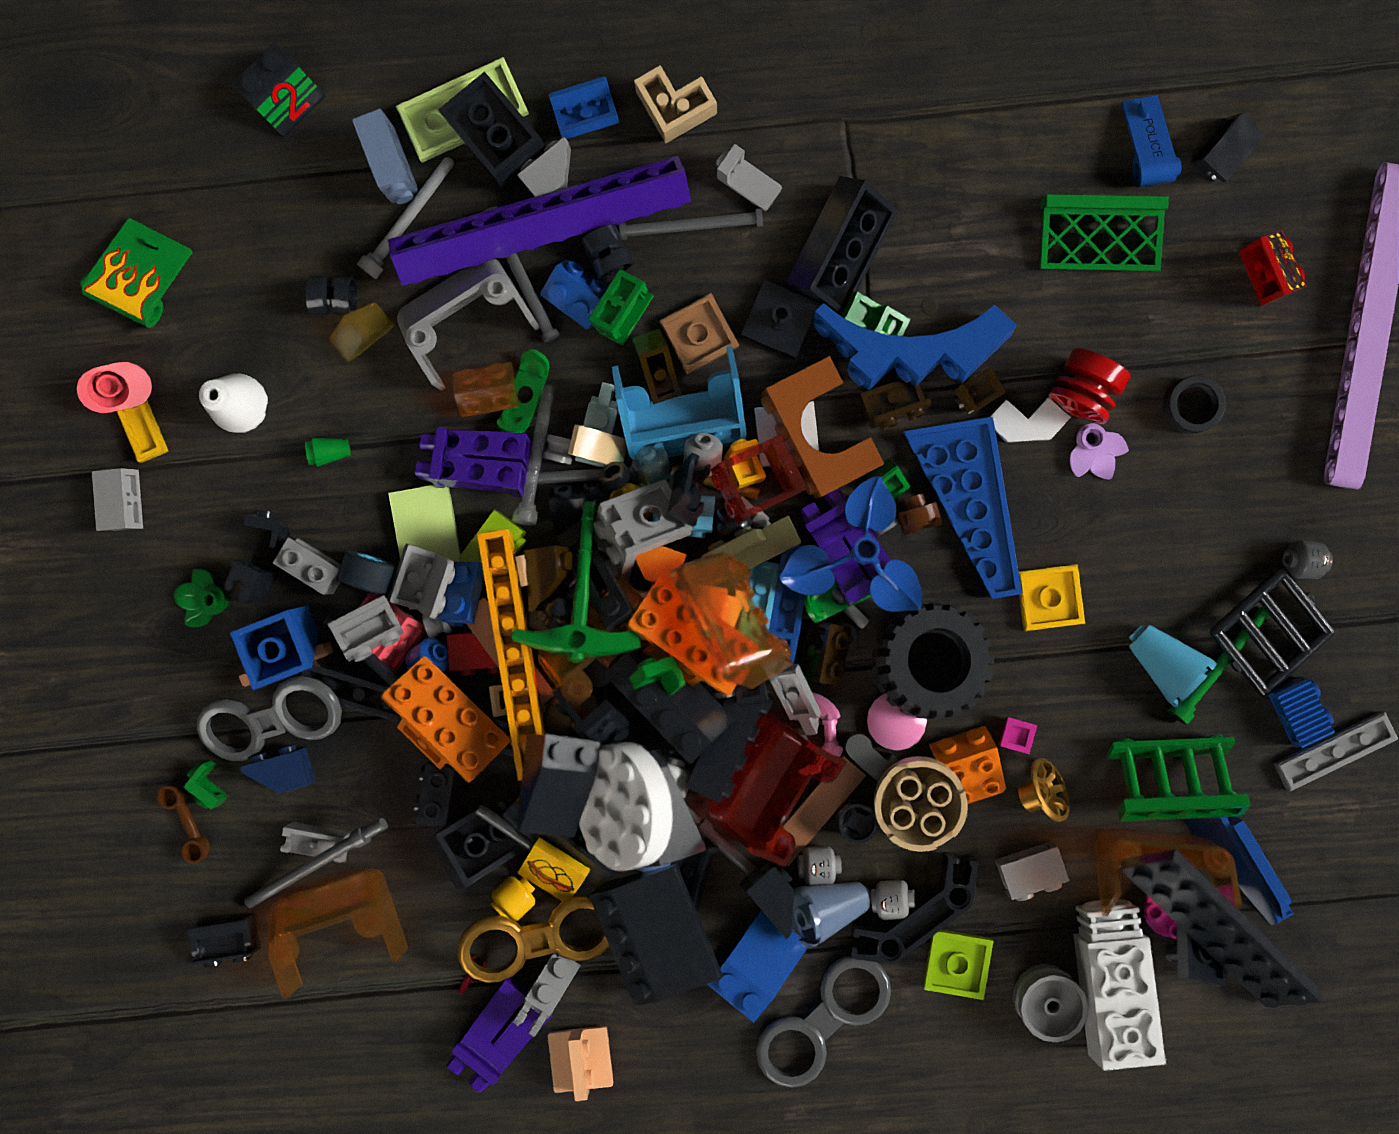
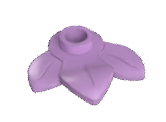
[1070,423,1129,480]

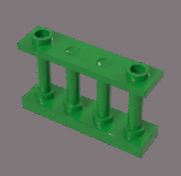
[1107,734,1251,822]

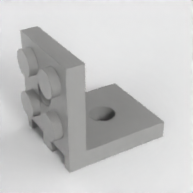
[593,479,693,586]

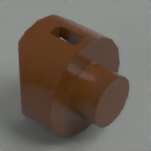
[897,494,942,535]

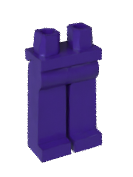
[415,427,532,498]
[800,488,891,607]
[446,976,554,1093]

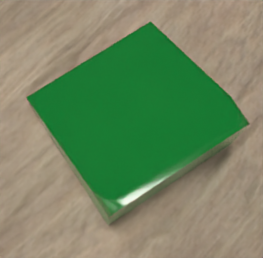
[866,459,910,499]

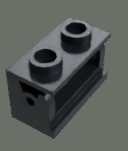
[186,913,261,968]

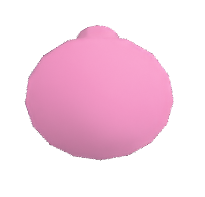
[867,693,927,751]

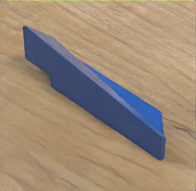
[1182,817,1293,925]

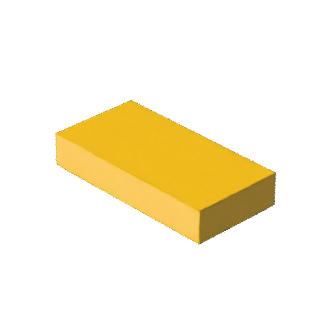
[117,400,169,463]

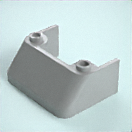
[397,259,540,391]

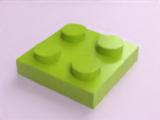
[923,929,993,1000]

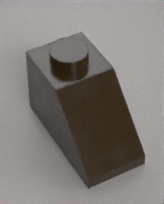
[631,328,681,404]
[524,546,575,612]

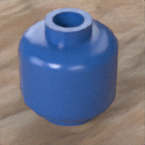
[405,638,449,673]

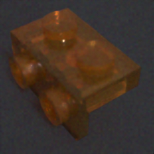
[453,362,519,417]

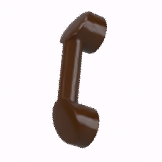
[157,784,210,864]

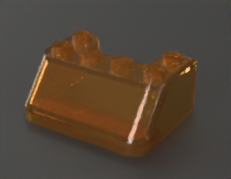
[670,552,793,689]

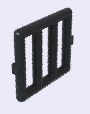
[1210,567,1335,697]

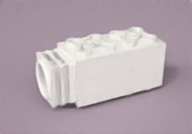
[1073,899,1166,1070]

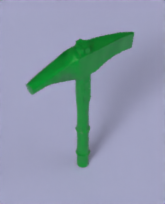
[512,502,640,663]

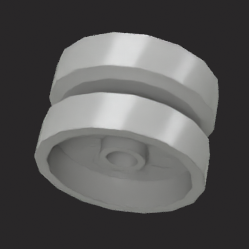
[1012,964,1088,1042]

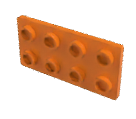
[627,577,758,696]
[382,656,511,782]

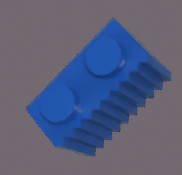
[1268,676,1335,748]

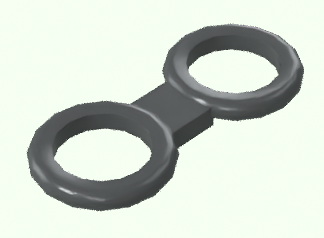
[196,676,342,761]
[756,955,891,1088]

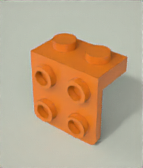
[929,726,1006,804]

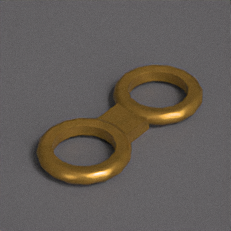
[457,894,609,983]

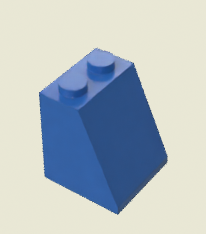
[230,606,319,690]

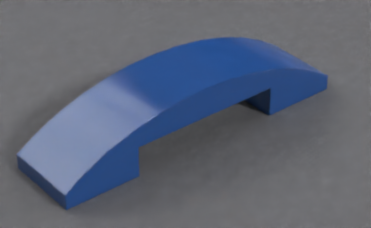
[763,545,805,665]

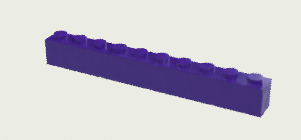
[388,156,691,286]

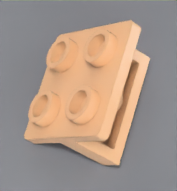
[548,1026,614,1101]

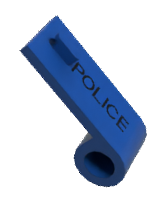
[1121,95,1181,188]

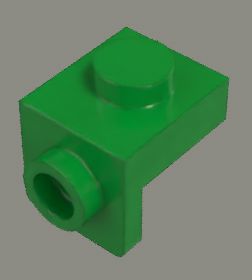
[629,656,685,696]
[184,760,228,810]

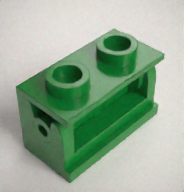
[588,269,654,346]

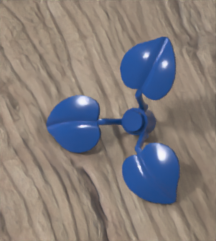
[780,476,922,612]

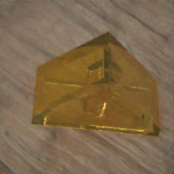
[329,302,394,363]

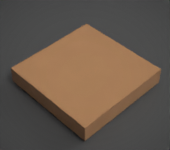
[659,293,739,374]

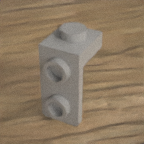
[716,144,782,211]

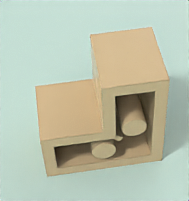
[634,65,717,144]

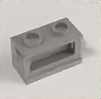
[273,537,341,595]
[328,595,404,662]
[995,841,1069,901]

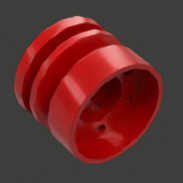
[1048,348,1131,424]

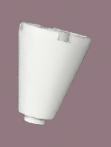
[199,374,268,433]

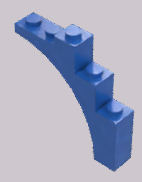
[813,303,1017,391]

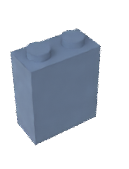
[352,109,419,204]

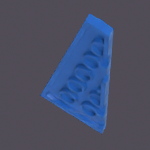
[903,417,1022,599]

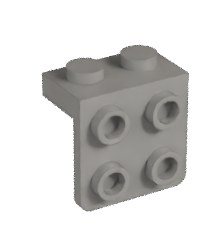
[387,543,455,619]

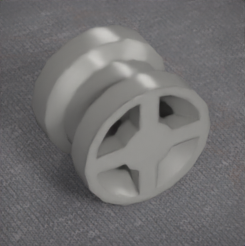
[542,434,572,465]
[422,613,455,638]

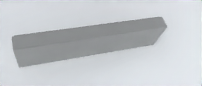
[1273,711,1398,791]

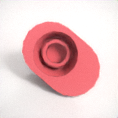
[77,362,152,413]

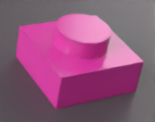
[998,716,1037,754]

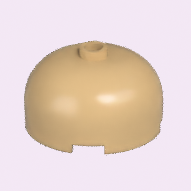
[874,756,968,851]

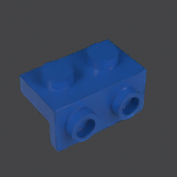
[549,77,620,139]
[540,260,608,330]
[438,561,484,627]

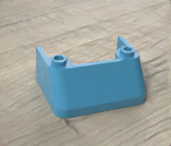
[612,346,747,462]

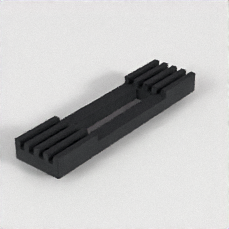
[557,520,635,632]

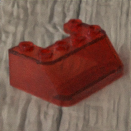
[707,714,847,867]

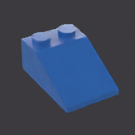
[708,909,807,1023]

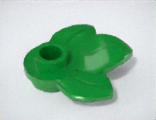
[173,569,229,627]

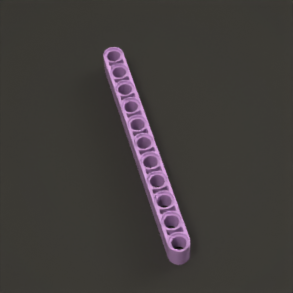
[1324,162,1399,490]

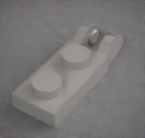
[513,952,581,1037]

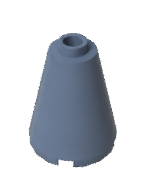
[792,882,871,948]

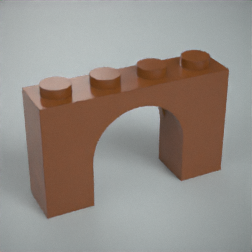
[761,356,884,499]

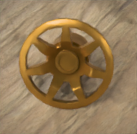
[1018,758,1070,822]

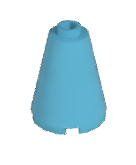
[1129,625,1217,707]

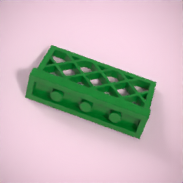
[1039,194,1169,271]

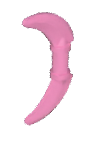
[800,693,843,776]

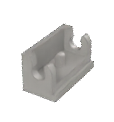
[92,468,143,531]
[280,822,350,863]

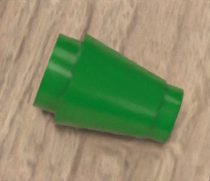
[305,438,351,467]

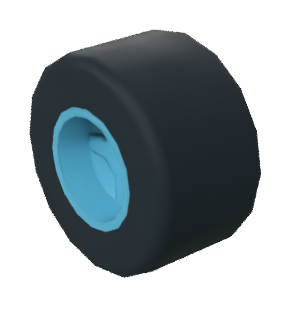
[337,551,397,594]

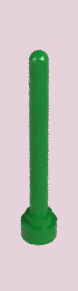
[1167,606,1269,725]

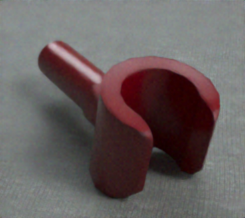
[458,954,487,994]

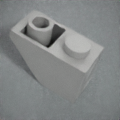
[518,137,571,197]

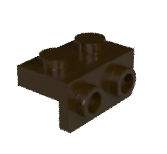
[859,379,932,430]

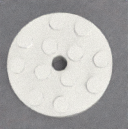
[579,742,672,871]

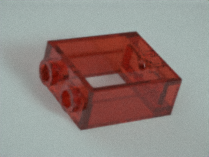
[711,434,808,524]

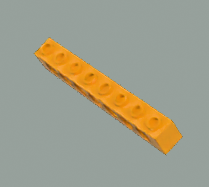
[477,529,546,780]

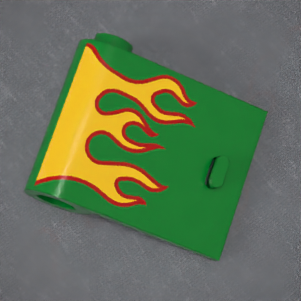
[81,218,193,328]

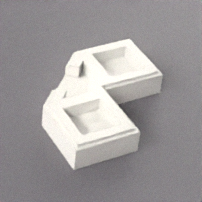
[990,397,1071,443]

